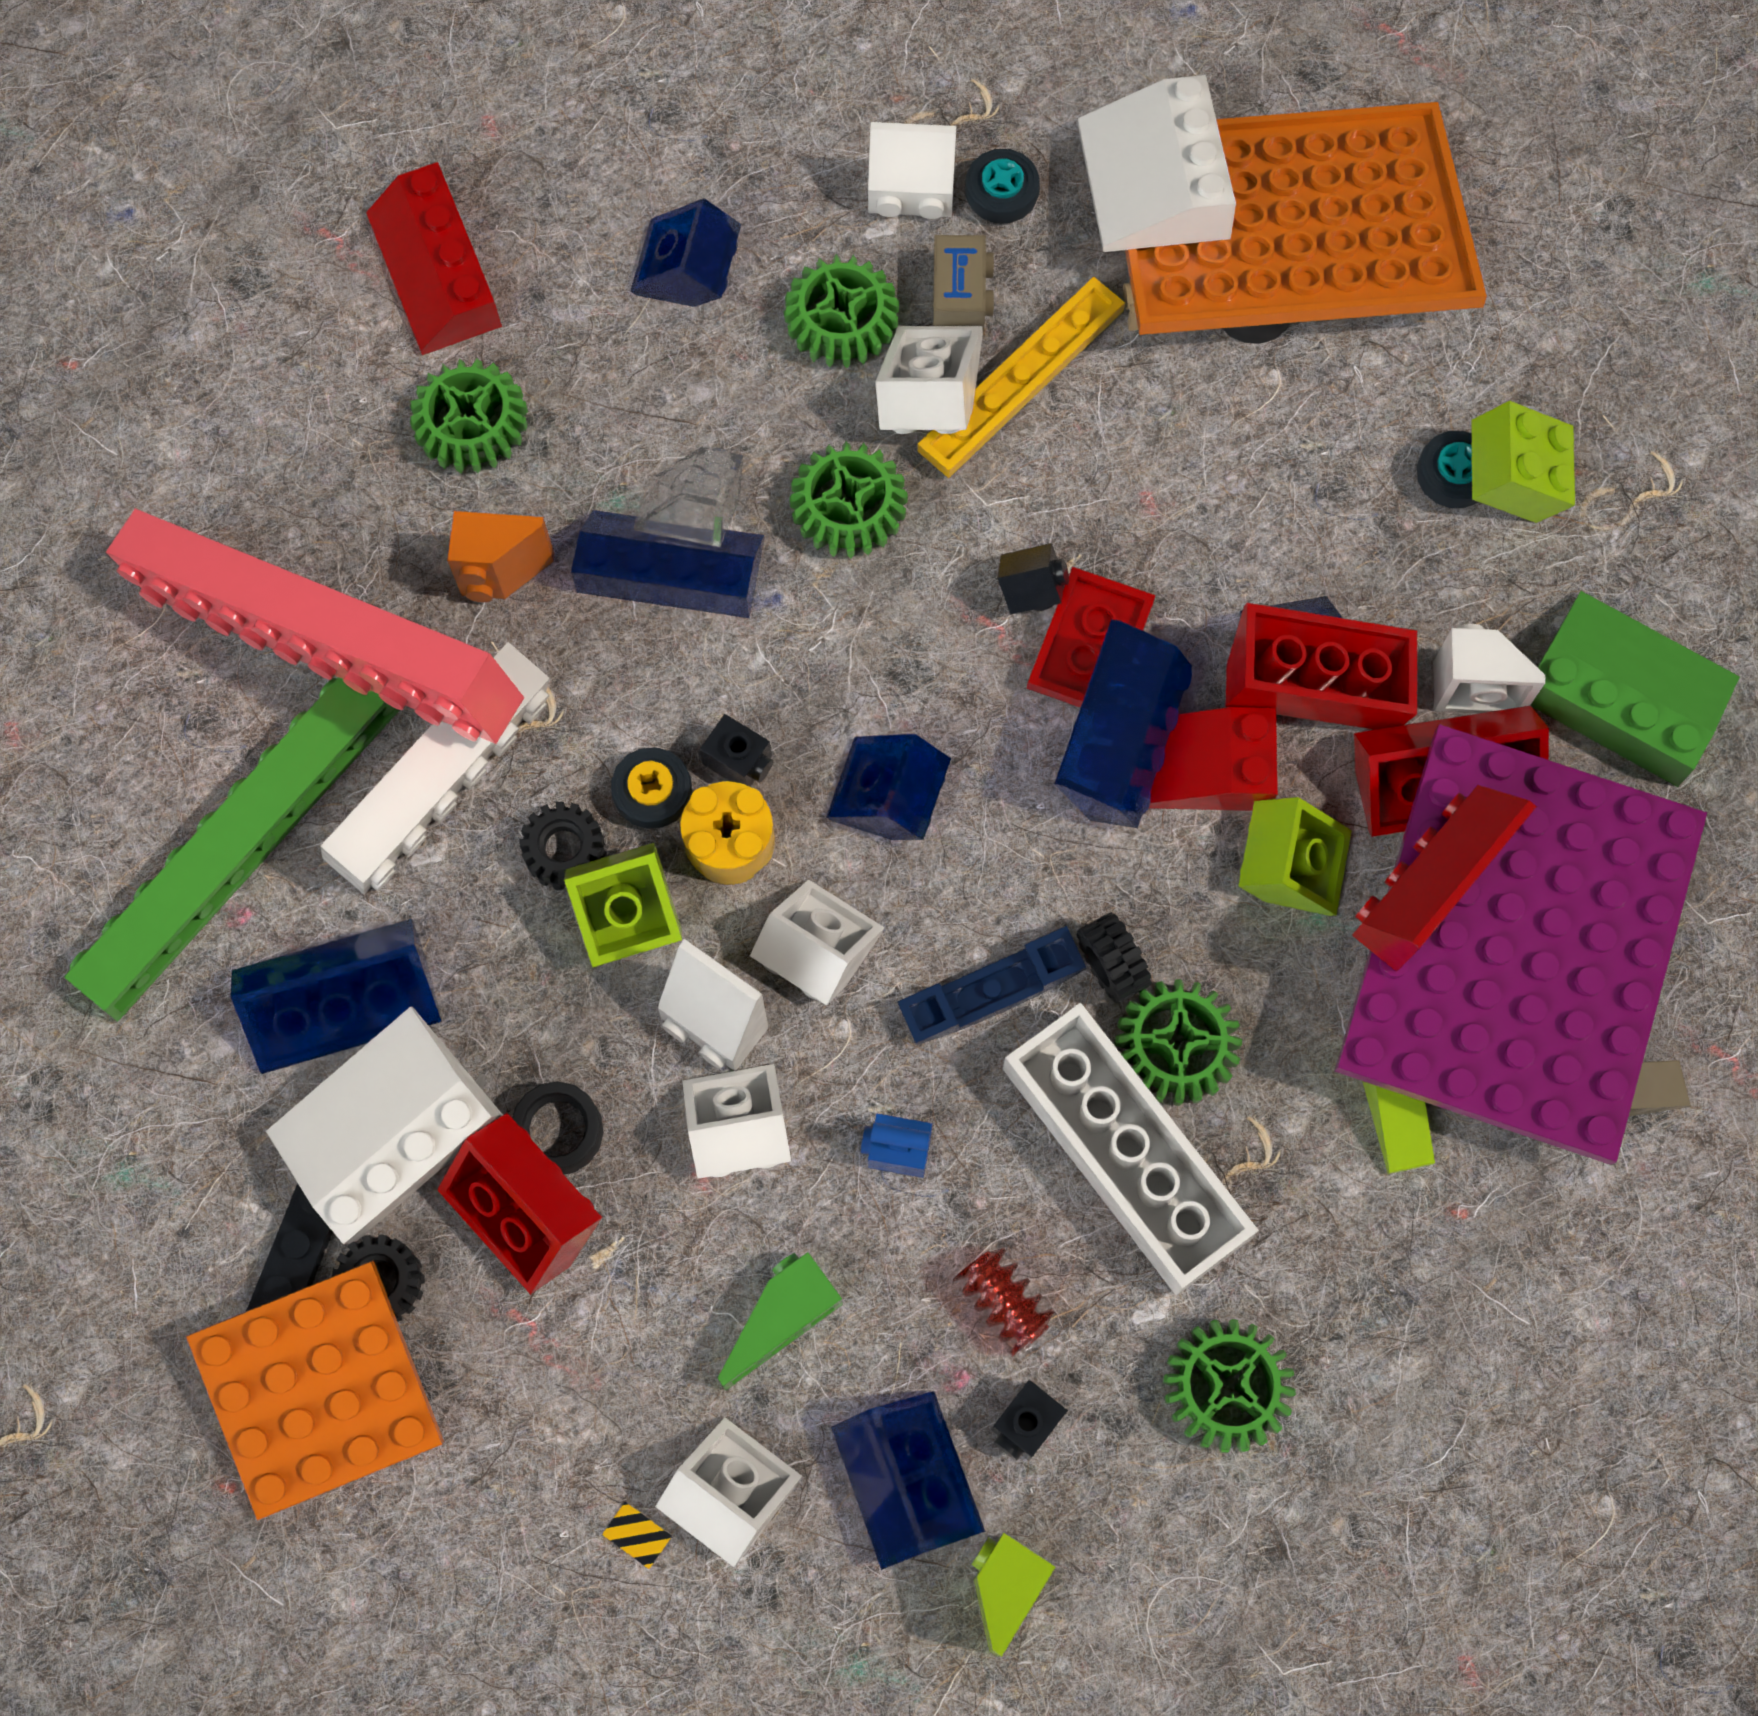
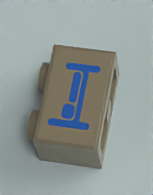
[933,235,994,333]

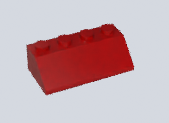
[366,162,502,356]
[1225,603,1417,730]
[1354,706,1549,837]
[1352,785,1537,972]

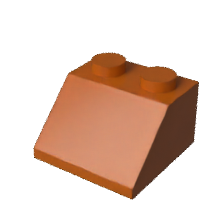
[447,511,555,602]

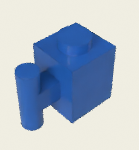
[860,1113,933,1178]

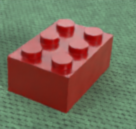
[437,1113,603,1295]

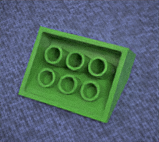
[1530,591,1740,787]

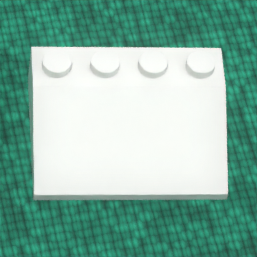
[1077,75,1236,252]
[266,1007,503,1244]

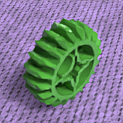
[784,254,899,368]
[410,358,528,474]
[789,441,908,559]
[1115,979,1242,1106]
[1163,1319,1296,1453]

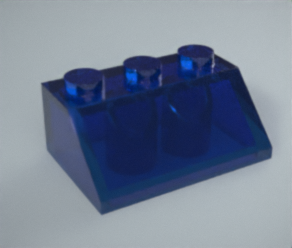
[831,1391,986,1570]

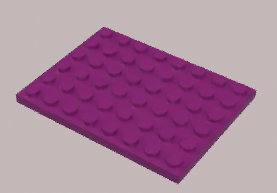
[1334,724,1708,1165]

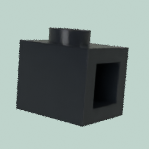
[997,543,1069,615]
[699,714,773,787]
[991,1379,1068,1461]

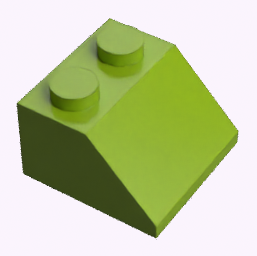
[1238,797,1352,916]
[971,1533,1055,1657]

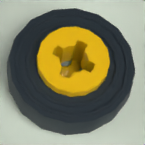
[611,747,692,829]

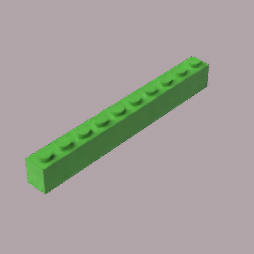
[64,677,400,1022]

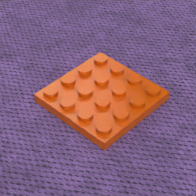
[186,1260,444,1520]

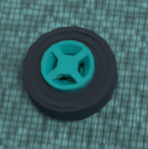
[965,149,1040,223]
[1417,431,1478,508]

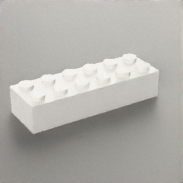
[320,642,550,895]
[1003,1002,1259,1296]

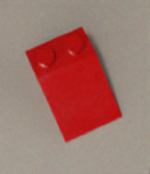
[1135,707,1278,811]

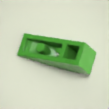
[717,1252,843,1391]

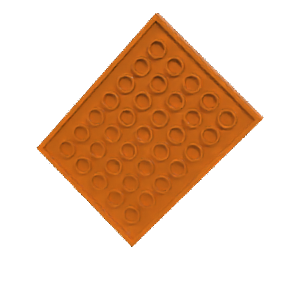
[1125,102,1487,335]

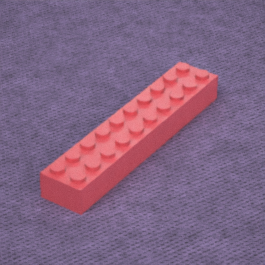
[106,508,525,744]

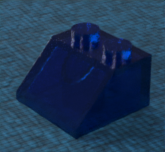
[630,198,742,307]
[826,734,951,840]

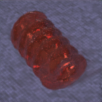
[953,1247,1055,1358]

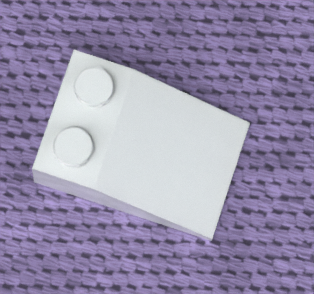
[875,326,983,434]
[658,939,769,1071]

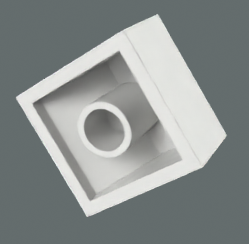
[868,122,956,219]
[1433,624,1545,713]
[750,880,885,1005]
[682,1064,791,1179]
[655,1417,802,1567]

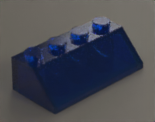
[571,510,765,619]
[1054,619,1192,829]
[231,918,442,1074]

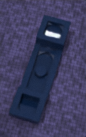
[897,926,1086,1045]

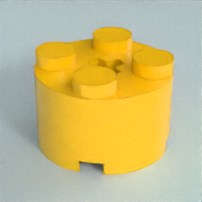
[680,781,775,885]

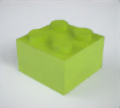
[1471,400,1575,523]
[564,843,682,968]

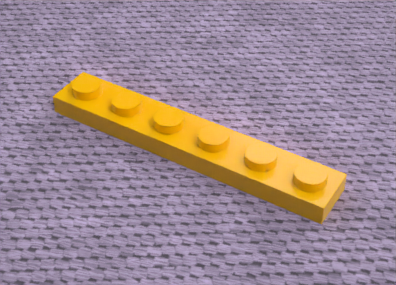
[917,277,1125,478]

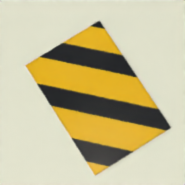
[602,1502,672,1569]

